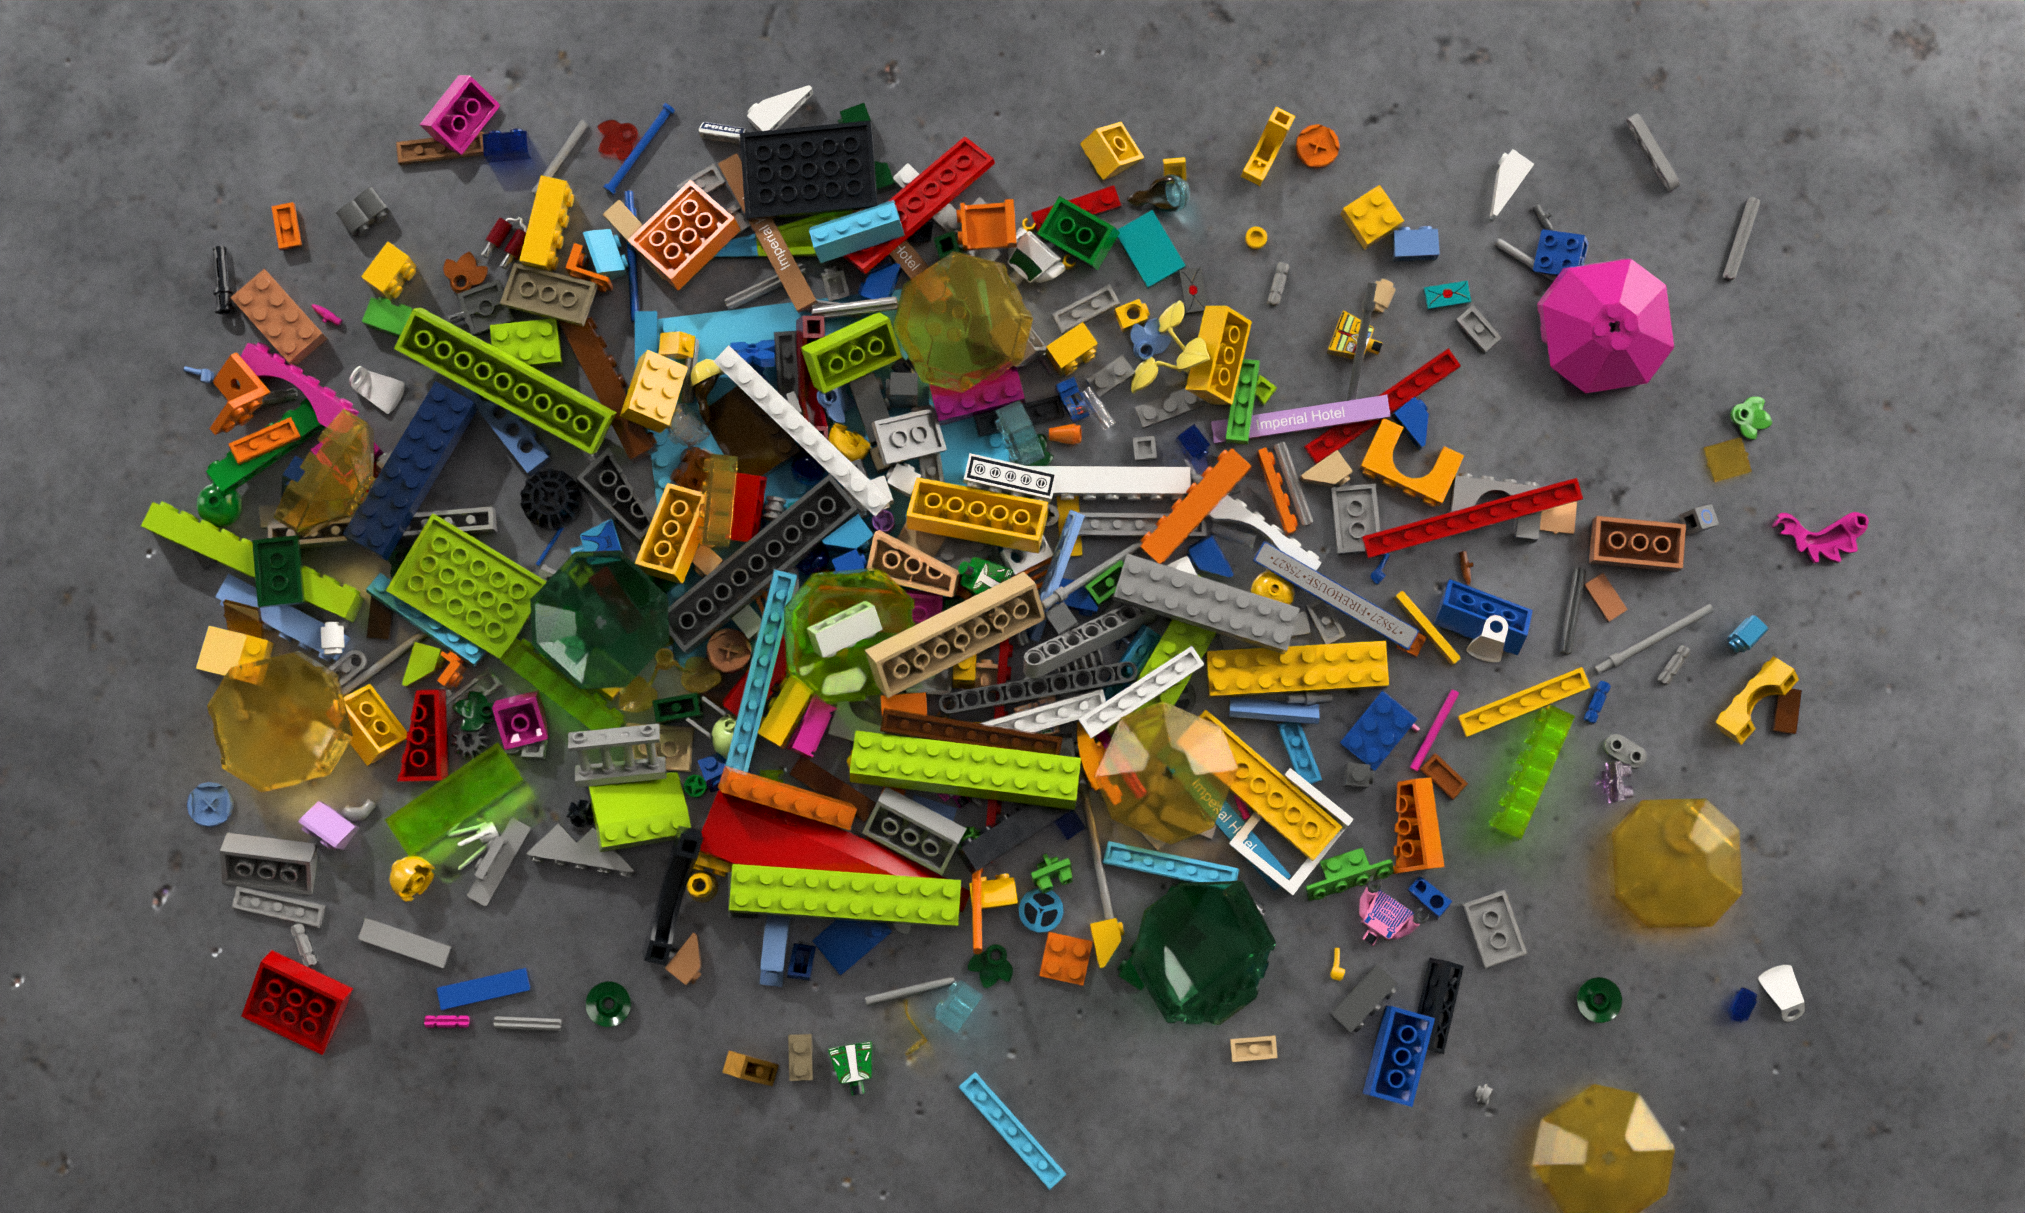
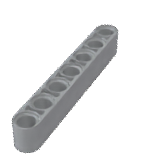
[1023,604,1158,678]

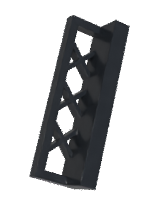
[1417,958,1464,1054]

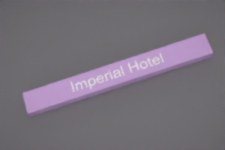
[1211,395,1391,444]

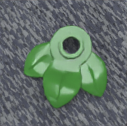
[1730,396,1772,440]

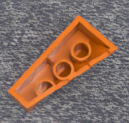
[1393,778,1444,874]

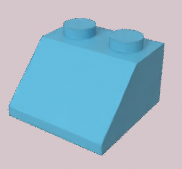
[583,229,629,280]

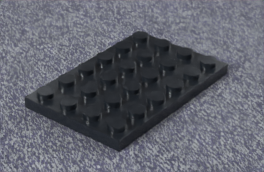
[740,120,878,221]

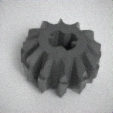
[450,726,490,760]

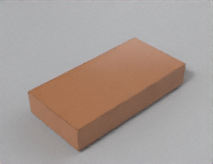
[1584,573,1628,622]

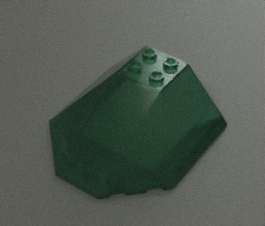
[1131,881,1276,1025]

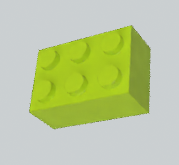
[490,318,564,369]

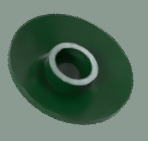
[1577,977,1622,1023]
[586,981,631,1027]

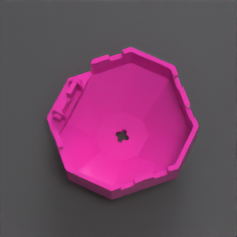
[1537,258,1674,393]

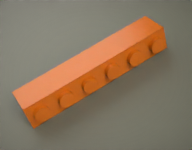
[1140,448,1252,564]
[718,766,857,830]

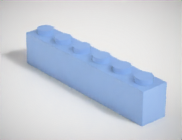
[215,573,350,662]

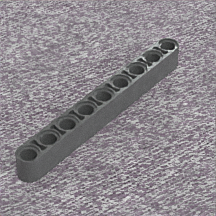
[939,661,1137,715]

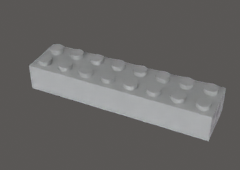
[1112,554,1300,654]

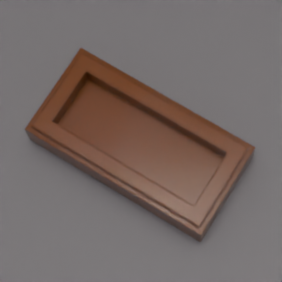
[1419,753,1468,800]

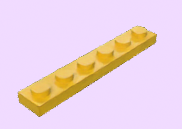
[1457,667,1591,737]

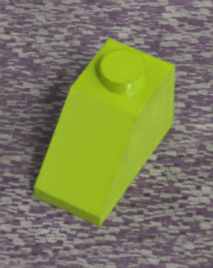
[402,642,445,688]

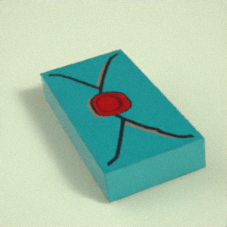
[1423,280,1472,310]

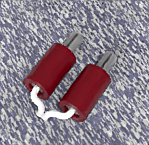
[481,217,527,270]

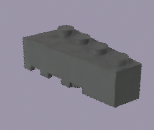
[576,448,652,546]

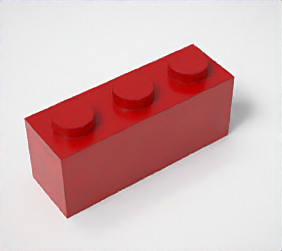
[724,472,767,542]

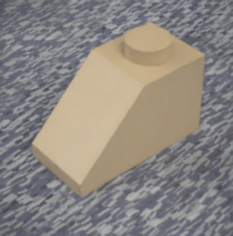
[1299,450,1353,487]

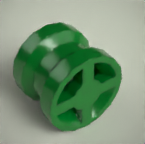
[684,775,708,798]

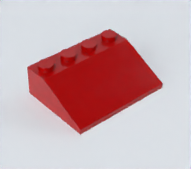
[241,950,353,1055]

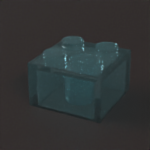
[995,400,1045,466]
[934,980,983,1033]

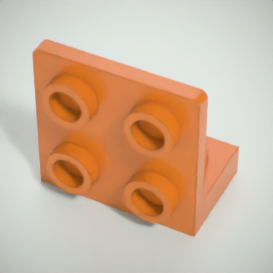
[566,243,613,292]

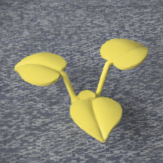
[1131,300,1210,394]

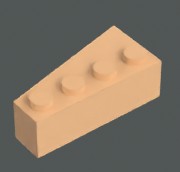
[865,530,960,597]

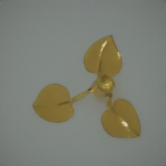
[619,609,721,713]

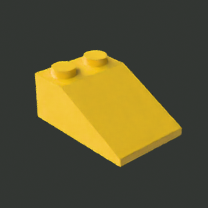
[196,626,274,686]

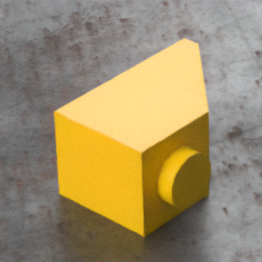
[1089,918,1125,968]

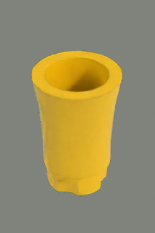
[687,871,719,903]

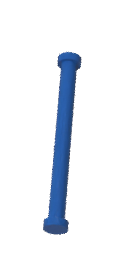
[603,103,675,195]

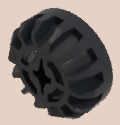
[520,468,582,530]

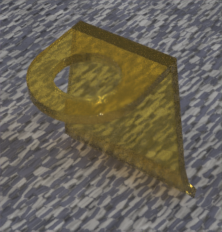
[903,999,928,1055]

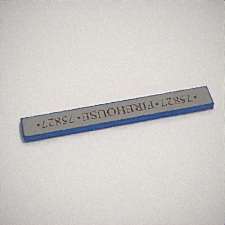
[1253,541,1420,650]

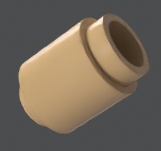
[1374,279,1396,313]

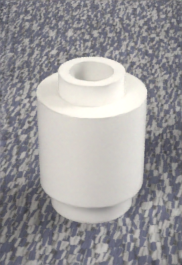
[321,622,345,655]

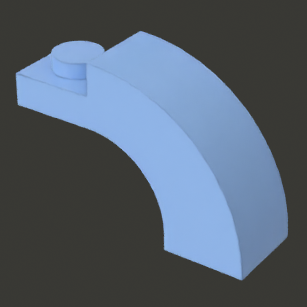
[760,915,791,987]

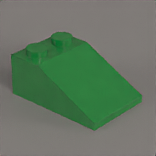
[1037,196,1120,270]

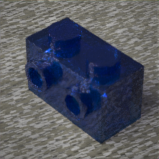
[482,128,532,163]

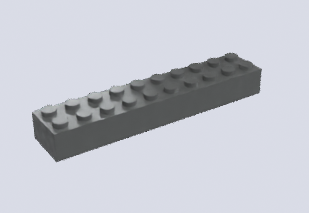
[656,474,862,654]

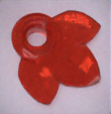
[597,120,638,161]

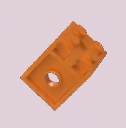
[209,352,270,435]

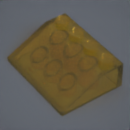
[697,454,738,550]

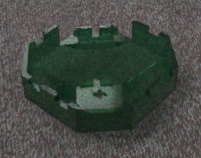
[530,550,669,690]

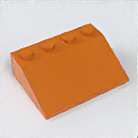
[628,180,741,291]

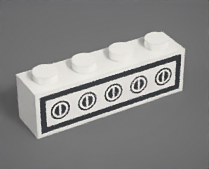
[963,453,1057,503]

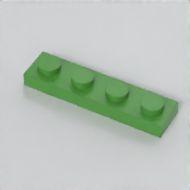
[1226,359,1260,445]

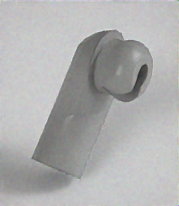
[342,798,377,821]

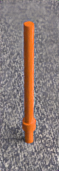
[972,868,983,954]

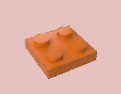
[1039,932,1093,986]

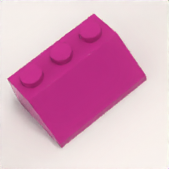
[420,75,501,155]

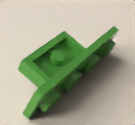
[1306,848,1394,901]

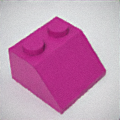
[492,690,549,750]

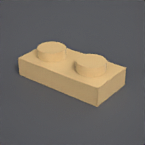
[1230,1035,1278,1062]

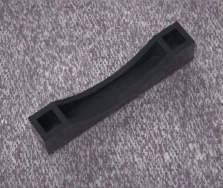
[642,826,703,966]

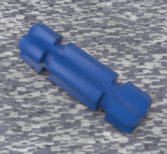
[1584,681,1611,724]

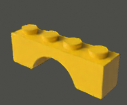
[1716,656,1799,745]

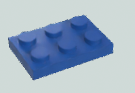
[1340,690,1418,771]

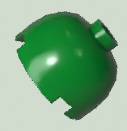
[196,484,243,528]

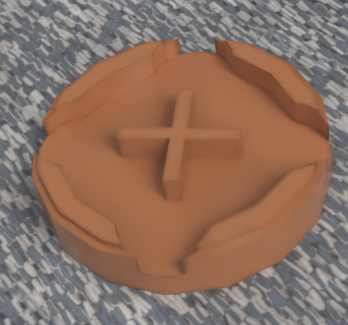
[706,628,751,673]

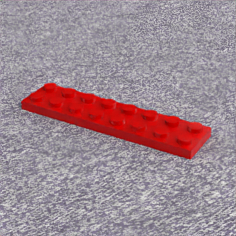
[843,136,995,274]

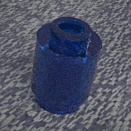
[1727,987,1758,1023]

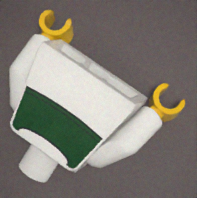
[1008,218,1076,287]

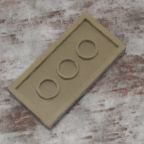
[500,263,598,327]

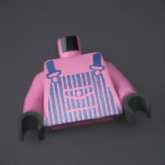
[1359,876,1429,946]

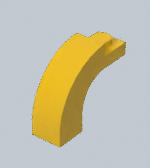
[1240,107,1295,186]

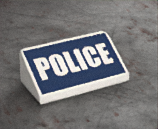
[699,122,746,144]

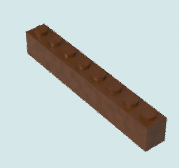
[558,316,658,463]

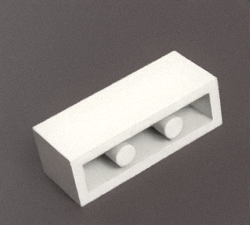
[806,601,883,658]

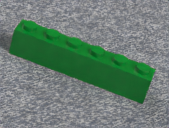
[206,398,326,498]

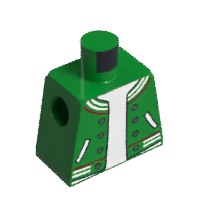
[958,557,1013,597]
[828,1041,872,1096]

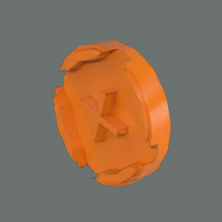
[1295,124,1340,169]

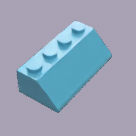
[809,200,905,263]

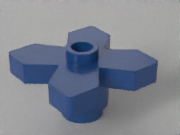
[730,340,775,375]

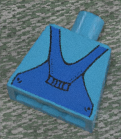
[570,519,627,567]

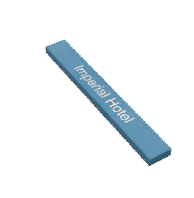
[1156,740,1291,891]

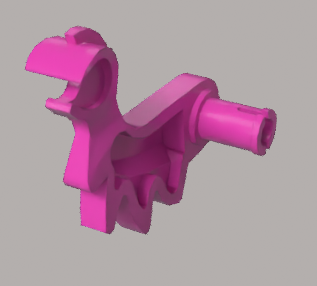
[1772,512,1869,563]

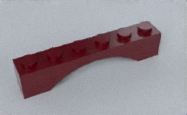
[796,316,828,452]

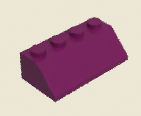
[929,362,1026,426]

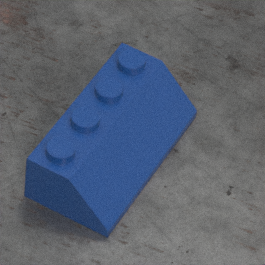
[1434,579,1533,655]
[1363,1005,1435,1107]

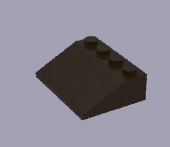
[702,386,802,477]

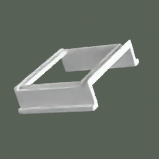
[1229,768,1354,896]

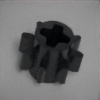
[891,357,918,373]
[566,799,594,827]

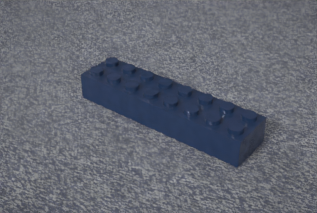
[343,381,478,562]

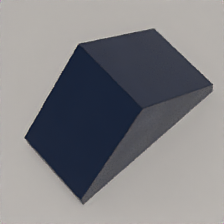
[787,943,816,981]

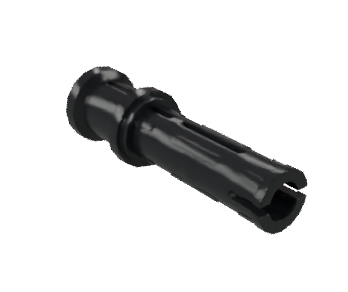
[212,246,235,315]

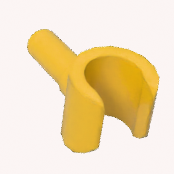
[1330,948,1345,981]

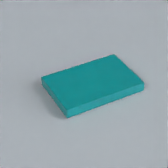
[1117,210,1186,289]

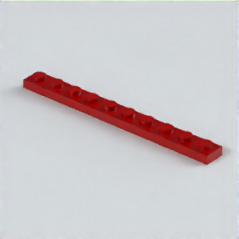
[1361,478,1583,559]
[986,639,1013,864]

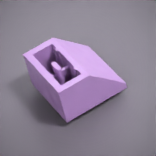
[298,801,359,851]

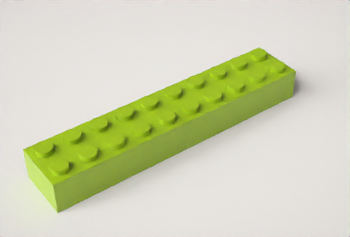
[394,307,617,455]
[141,501,365,623]
[850,730,1081,810]
[728,864,961,928]

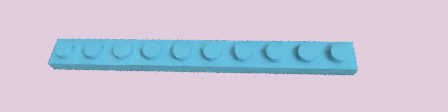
[725,569,797,772]

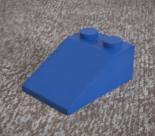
[812,920,893,976]

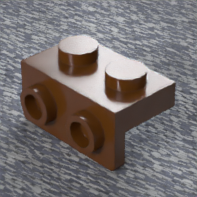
[670,446,716,492]

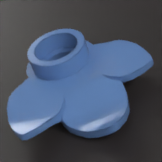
[1130,318,1171,360]
[817,383,856,423]

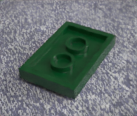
[252,535,305,608]

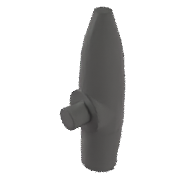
[1533,205,1554,231]

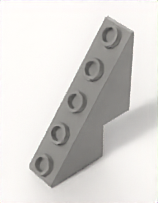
[527,823,636,878]

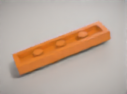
[1256,447,1298,536]

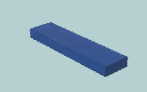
[437,968,531,1010]

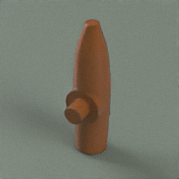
[1459,551,1474,585]

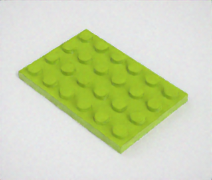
[386,513,549,660]

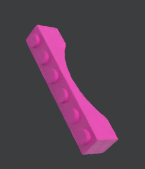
[240,342,359,435]

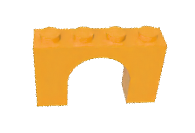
[1359,418,1464,507]

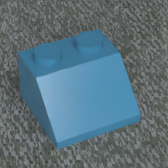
[822,514,874,554]

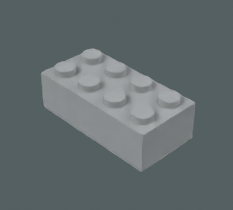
[862,786,966,875]

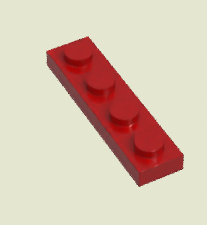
[1031,185,1121,233]

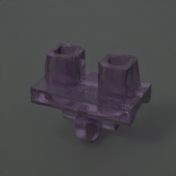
[1596,761,1634,803]

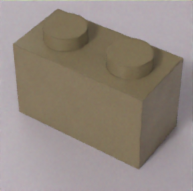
[788,1034,814,1081]

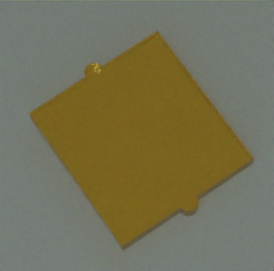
[1703,437,1752,483]

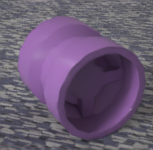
[872,510,895,534]

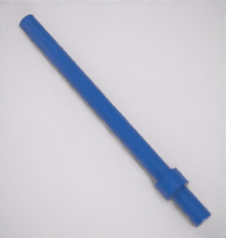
[624,191,639,322]

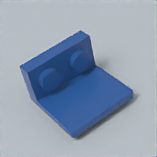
[1533,229,1589,276]

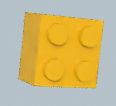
[1340,185,1404,250]
[361,242,417,301]
[1045,322,1098,377]

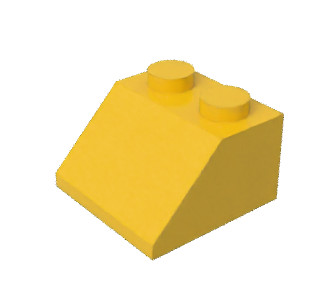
[1080,122,1144,180]
[969,874,1018,909]

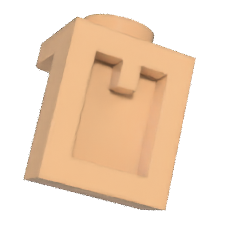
[975,659,998,693]

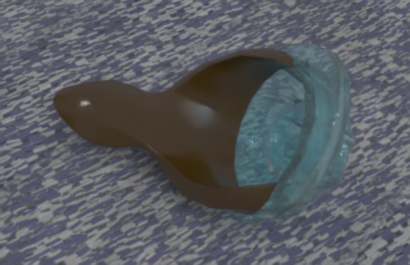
[1127,174,1191,212]

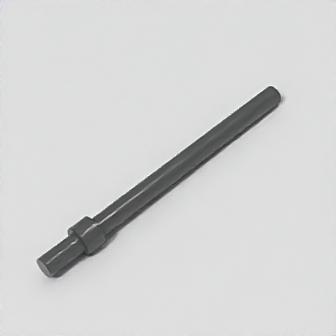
[1347,282,1377,401]

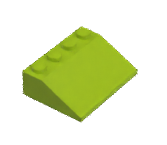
[588,771,691,852]

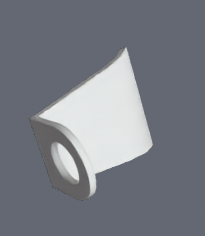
[349,366,405,414]
[1466,615,1508,662]
[1758,965,1805,1022]

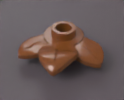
[443,251,488,294]

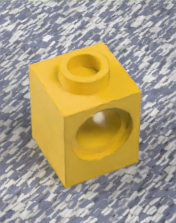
[1114,299,1150,333]

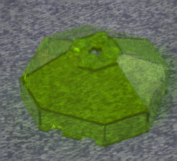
[784,568,915,704]

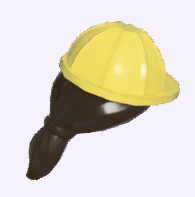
[691,359,725,424]

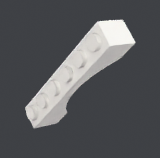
[1207,493,1321,570]

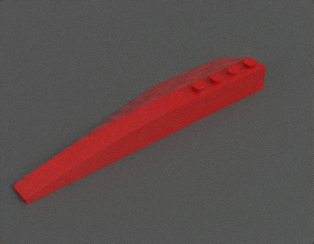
[699,789,970,912]

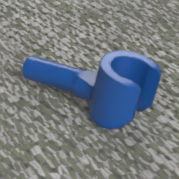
[1370,553,1390,584]

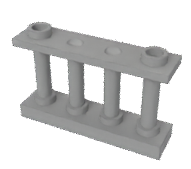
[568,724,666,788]

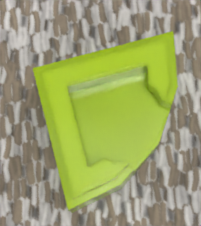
[1256,375,1277,406]

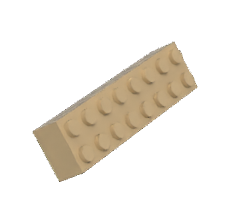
[865,572,1046,698]

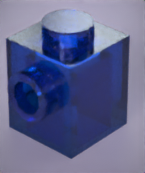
[1175,424,1210,462]

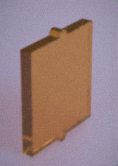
[223,599,265,639]

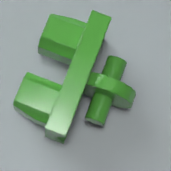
[1031,854,1073,894]

